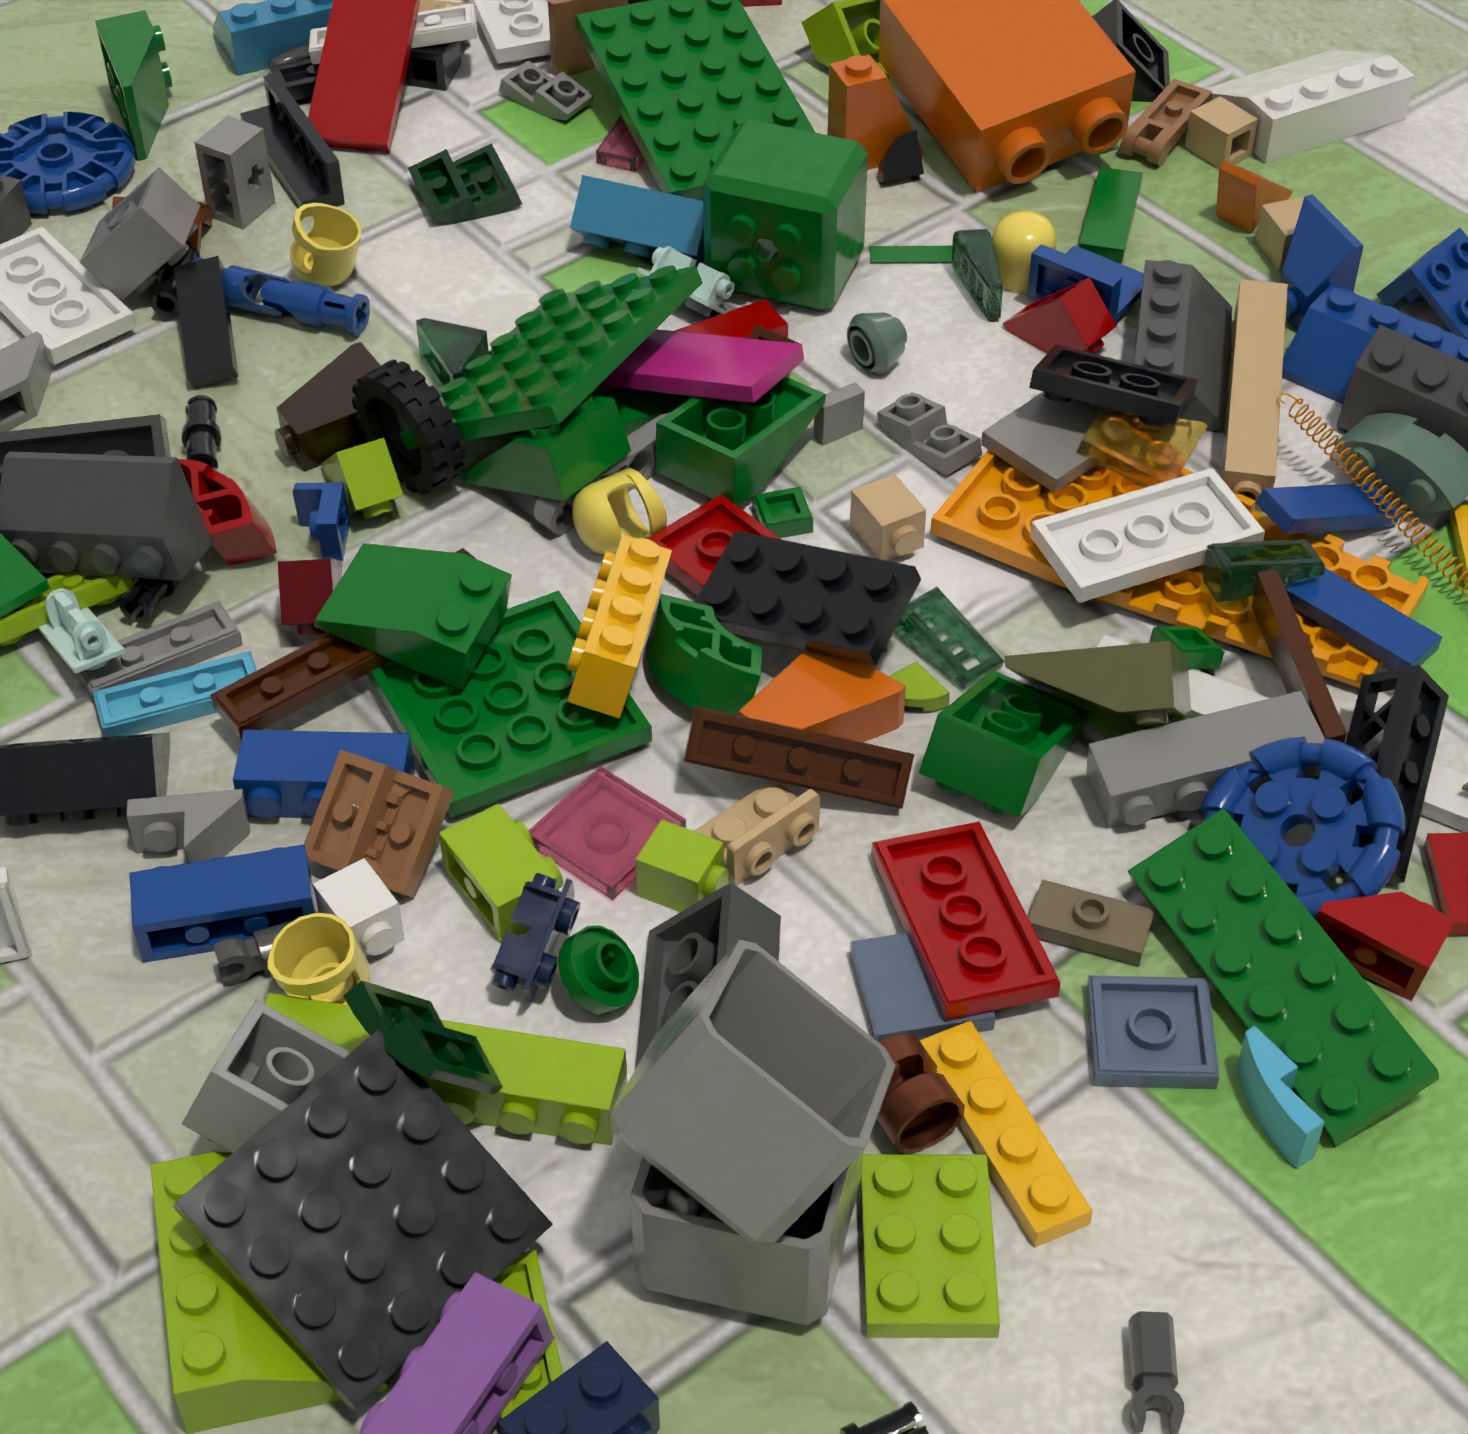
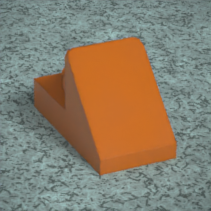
[1216,160,1293,232]

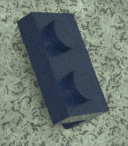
[498,1341,660,1434]

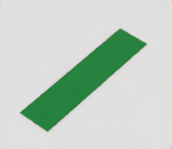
[869,245,987,263]

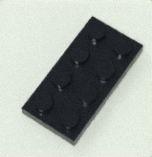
[695,530,921,666]

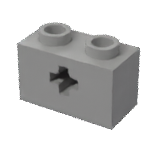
[194,116,276,230]

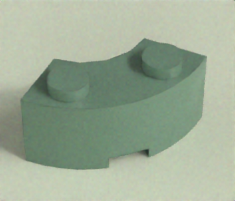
[1334,413,1468,518]

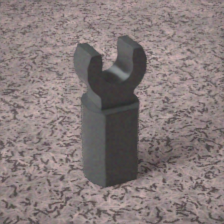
[213,919,296,986]
[1128,1311,1185,1434]

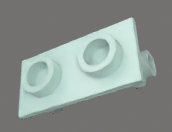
[637,246,734,317]
[38,589,125,674]

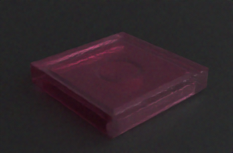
[528,766,686,900]

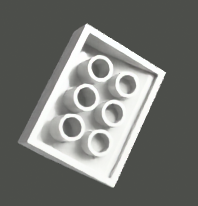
[1204,50,1415,164]

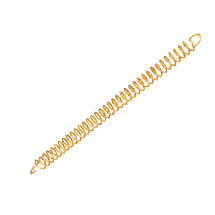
[1278,393,1468,597]

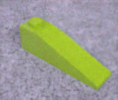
[801,0,889,76]

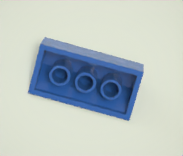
[1282,284,1468,404]

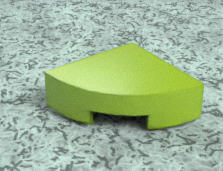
[889,661,950,712]

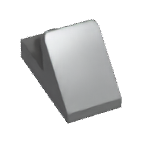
[127,789,251,863]

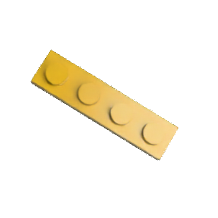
[919,1021,1093,1248]

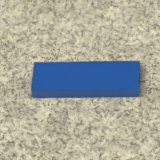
[1256,482,1403,534]
[1282,559,1442,669]

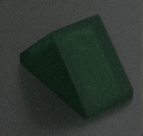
[416,318,489,388]

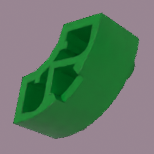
[645,594,762,715]

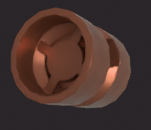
[877,1033,965,1154]

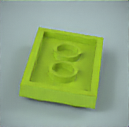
[860,1154,1000,1338]

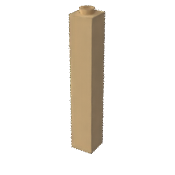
[1220,279,1288,512]

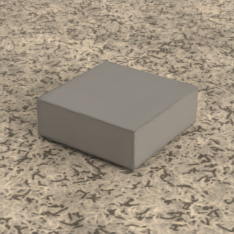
[814,382,865,445]

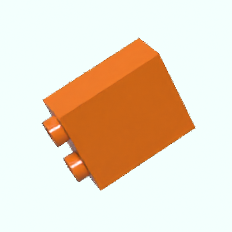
[879,0,1136,193]

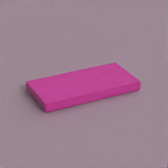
[600,329,804,403]

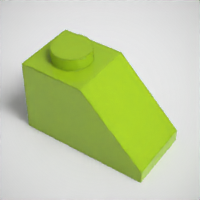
[321,438,404,520]

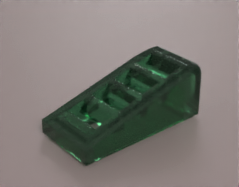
[951,229,1003,322]
[1203,539,1325,603]
[894,587,1004,690]

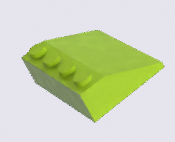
[150,1151,389,1434]

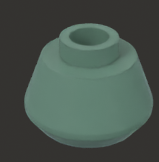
[847,312,907,375]

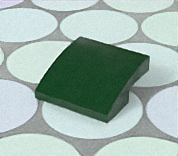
[408,143,522,223]
[343,980,503,1094]

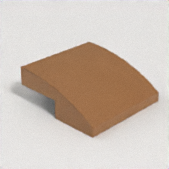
[548,0,628,76]
[304,749,454,898]

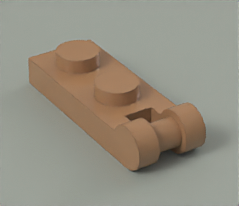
[1120,79,1212,166]

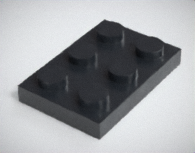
[1029,344,1198,427]

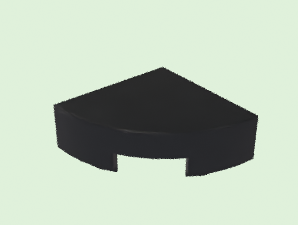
[878,130,924,182]

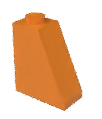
[827,54,923,170]
[738,650,906,742]

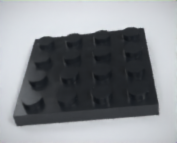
[173,1029,553,1411]

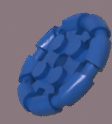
[0,112,135,214]
[1200,736,1405,919]

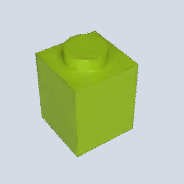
[635,819,729,912]

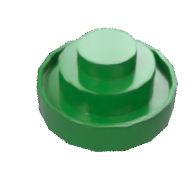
[558,925,639,1015]

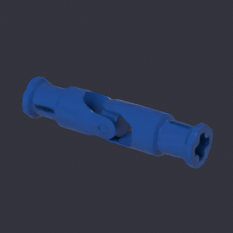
[191,257,370,336]

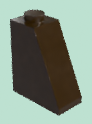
[275,342,407,472]

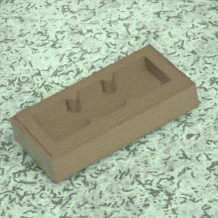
[1028,879,1155,966]

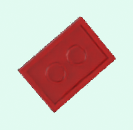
[647,494,782,596]

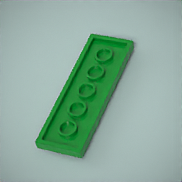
[1128,808,1439,1147]

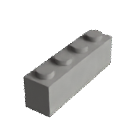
[1086,691,1325,829]

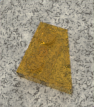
[1077,411,1208,488]

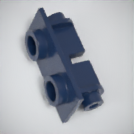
[490,873,581,1003]

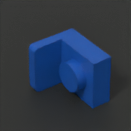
[293,482,351,561]

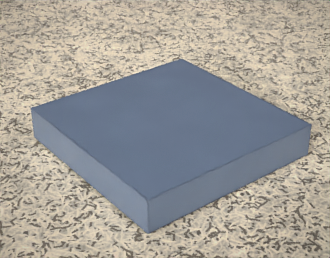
[850,933,995,1042]
[1086,975,1219,1089]

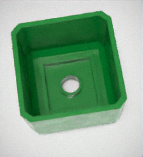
[703,119,868,311]

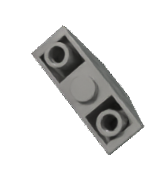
[0,331,52,432]

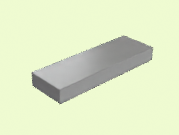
[76,601,243,704]

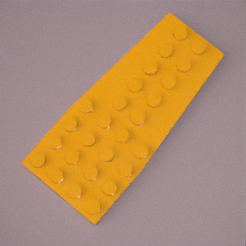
[930,444,1429,688]

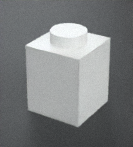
[313,858,404,958]

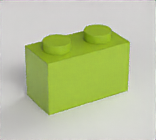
[439,803,564,943]

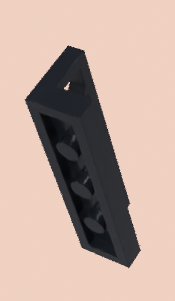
[240,73,345,208]
[1345,665,1449,885]

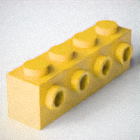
[566,534,672,719]

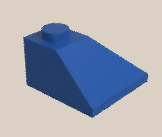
[1280,194,1364,331]

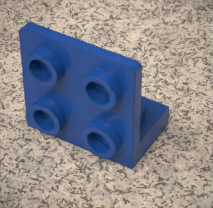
[1376,227,1468,340]
[1027,244,1143,322]

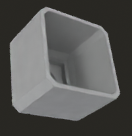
[611,940,895,1243]
[630,1152,863,1325]

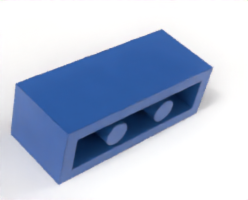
[233,730,415,818]
[129,844,316,963]

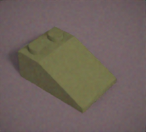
[1004,641,1192,730]

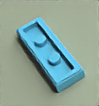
[92,651,257,737]

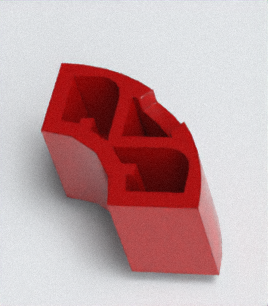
[178,459,277,565]

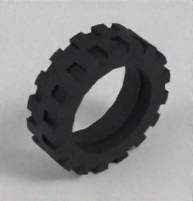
[352,359,466,495]

